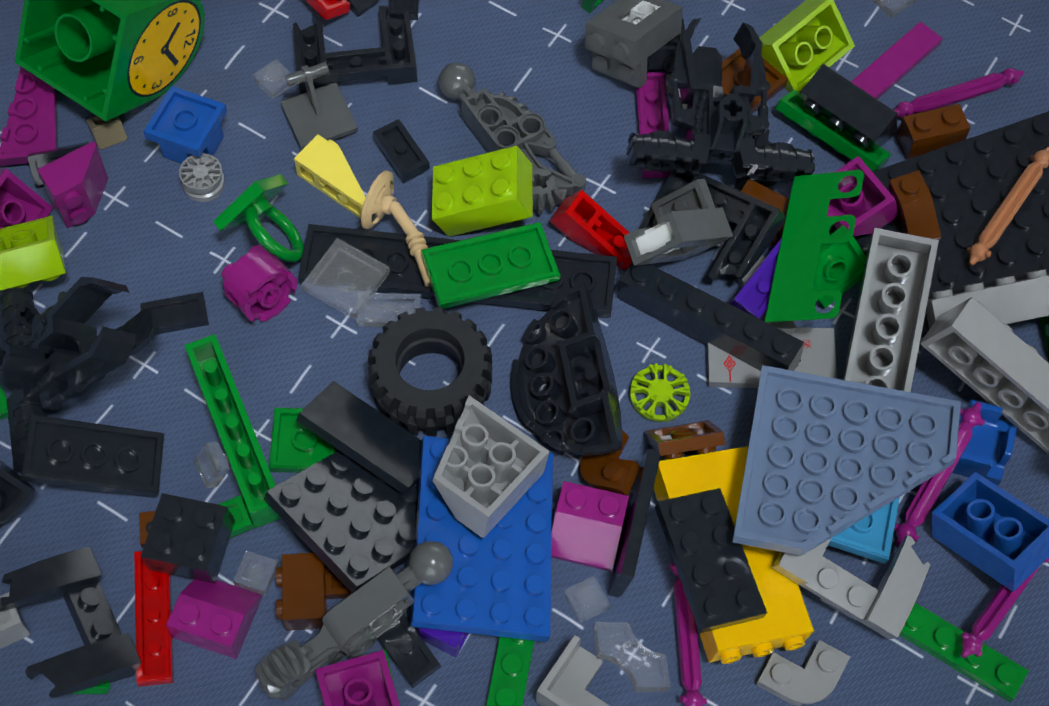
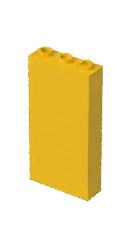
[654,446,814,664]

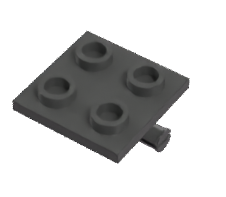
[281,62,358,150]

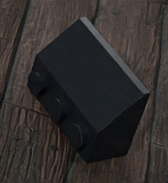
[801,64,897,151]

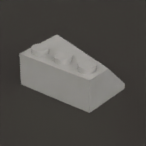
[433,395,550,539]

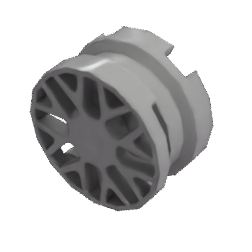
[179,153,225,202]

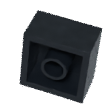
[140,493,235,584]

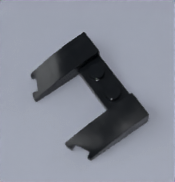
[293,5,418,94]
[639,170,786,280]
[0,547,141,698]

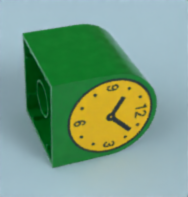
[15,0,205,121]

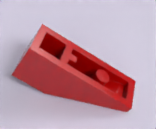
[549,189,632,271]

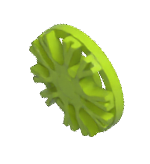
[630,363,690,422]

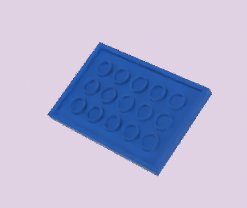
[410,436,553,642]

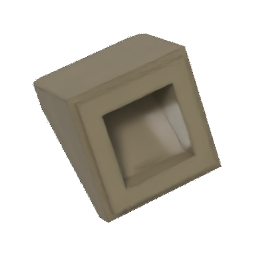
[86,116,127,149]

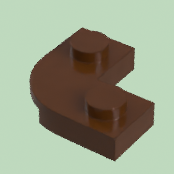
[580,430,641,496]

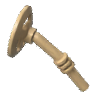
[361,170,431,287]

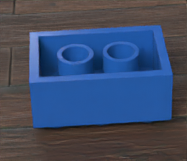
[932,472,1049,592]

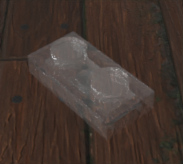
[356,293,421,327]

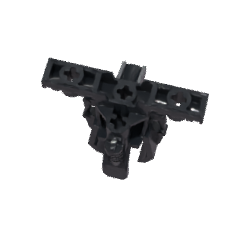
[626,18,815,183]
[0,277,159,472]

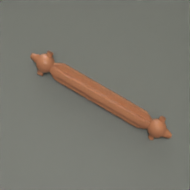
[967,146,1049,266]

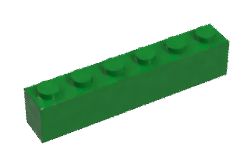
[184,334,281,528]

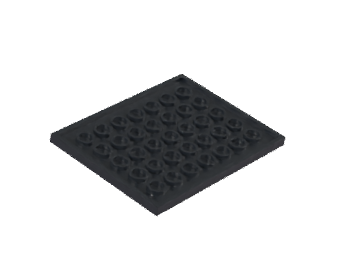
[853,111,1049,338]

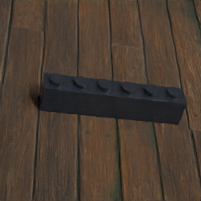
[619,261,804,371]

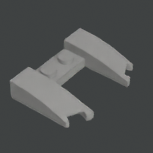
[771,535,930,639]

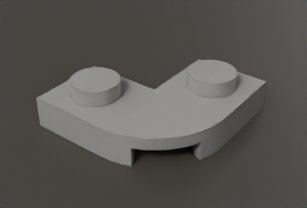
[756,640,851,706]

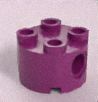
[221,245,297,322]

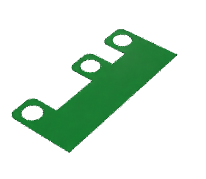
[765,170,864,322]

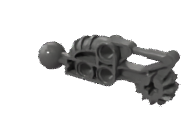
[438,62,586,216]
[255,541,453,701]

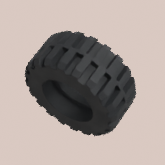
[368,307,492,436]

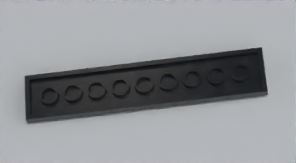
[298,224,617,317]

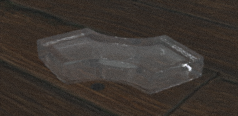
[593,622,671,692]

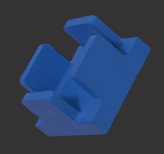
[143,86,227,166]
[952,400,1017,486]

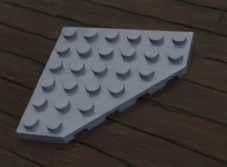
[732,365,961,556]

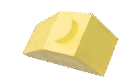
[294,134,366,219]

